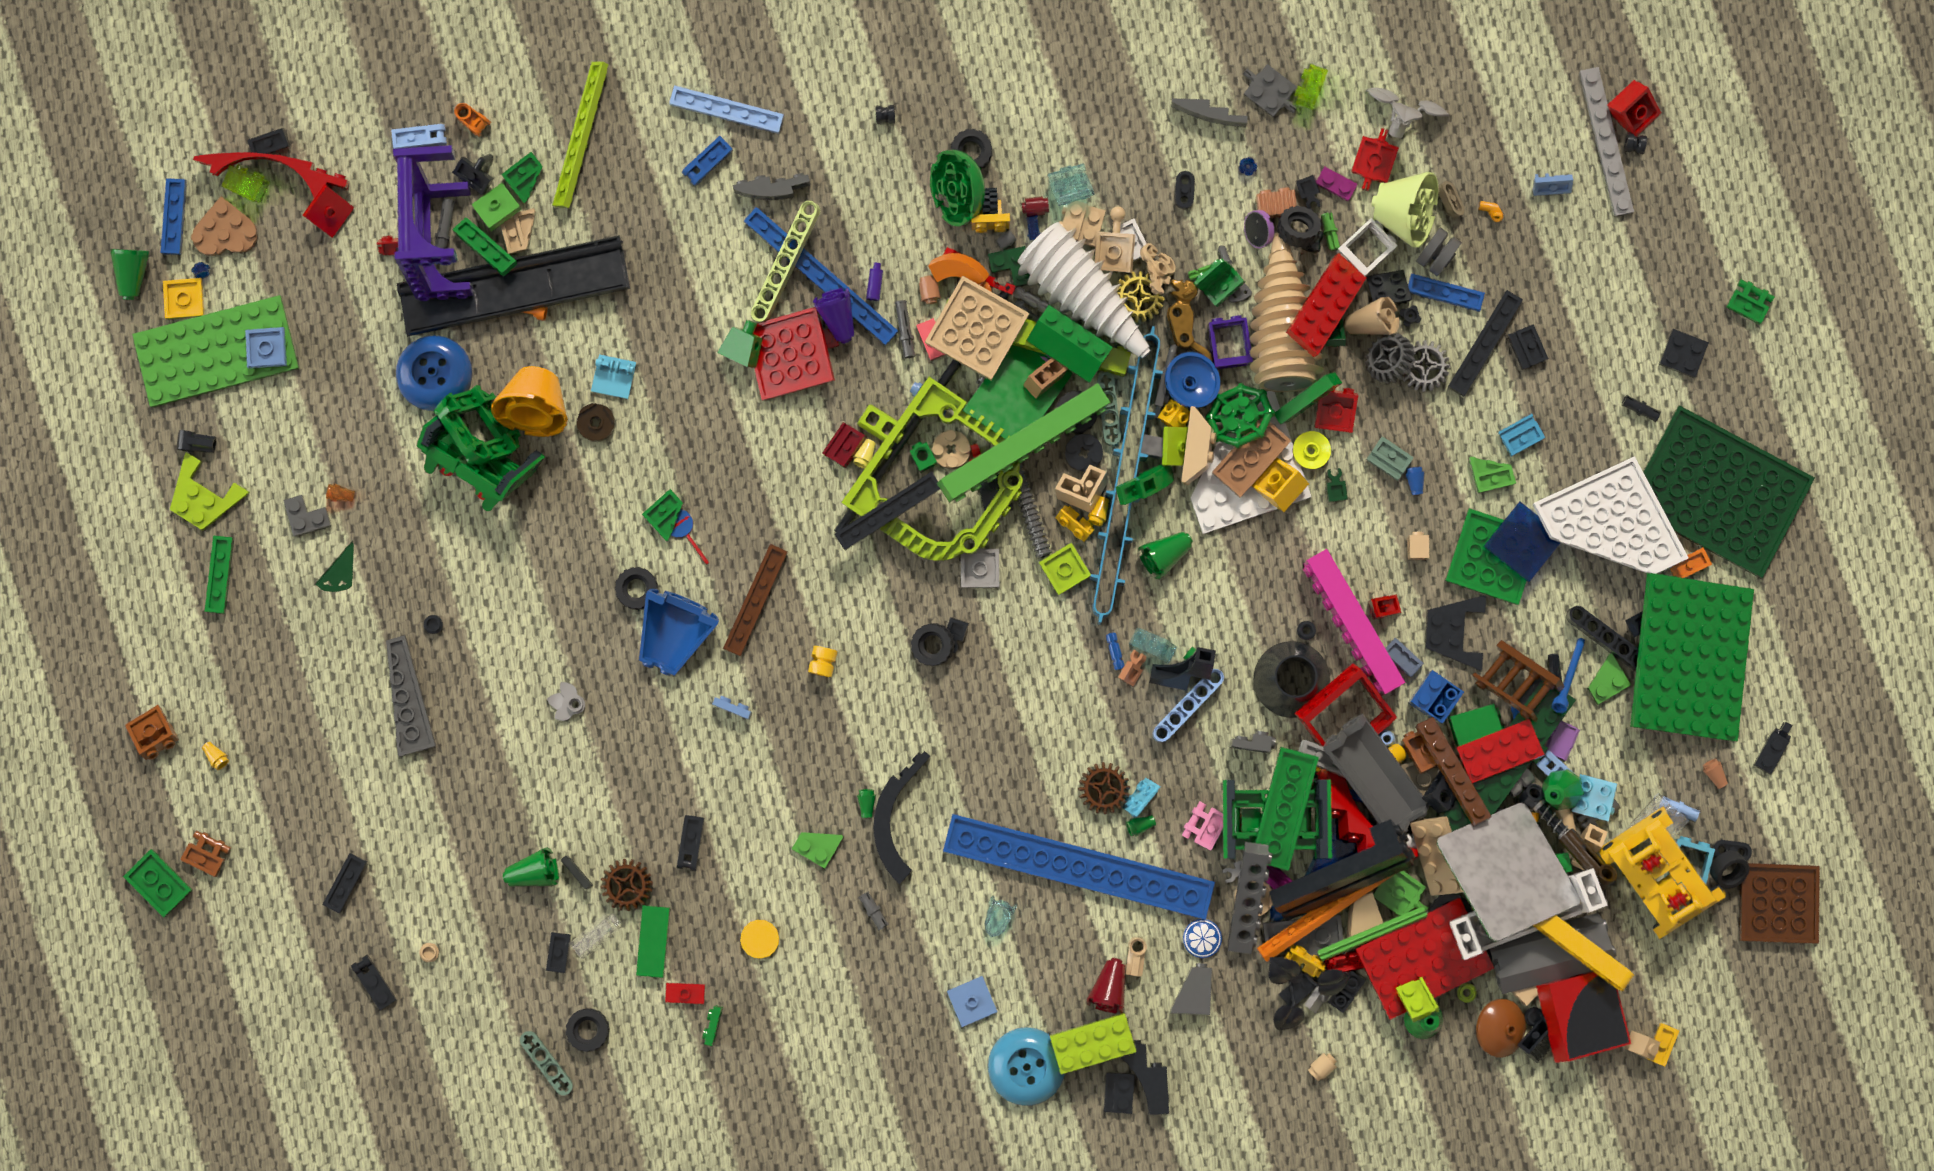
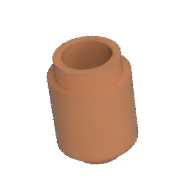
[918,275,940,305]

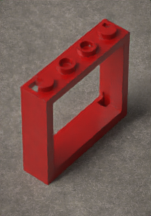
[1295,663,1397,747]

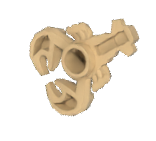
[1140,243,1176,295]

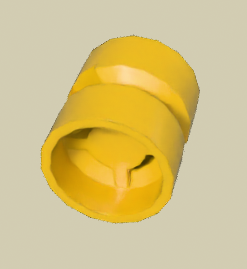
[808,646,838,678]

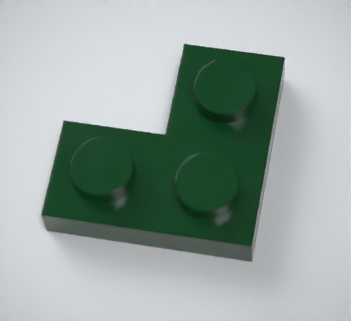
[988,246,1030,287]

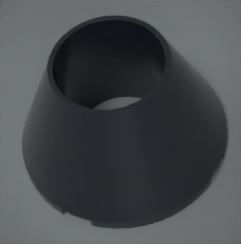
[1253,641,1330,718]

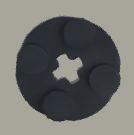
[1065,434,1103,473]

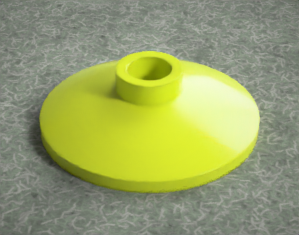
[1293,431,1331,469]

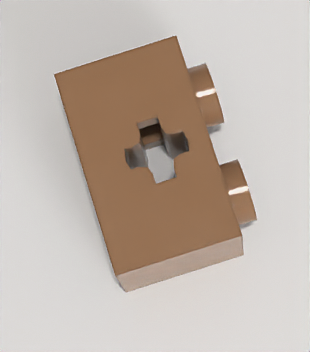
[1023,358,1068,398]

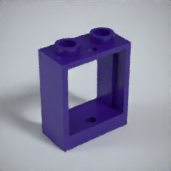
[1208,315,1253,370]

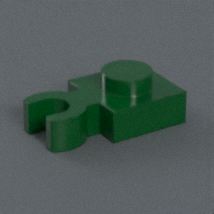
[1326,468,1348,503]

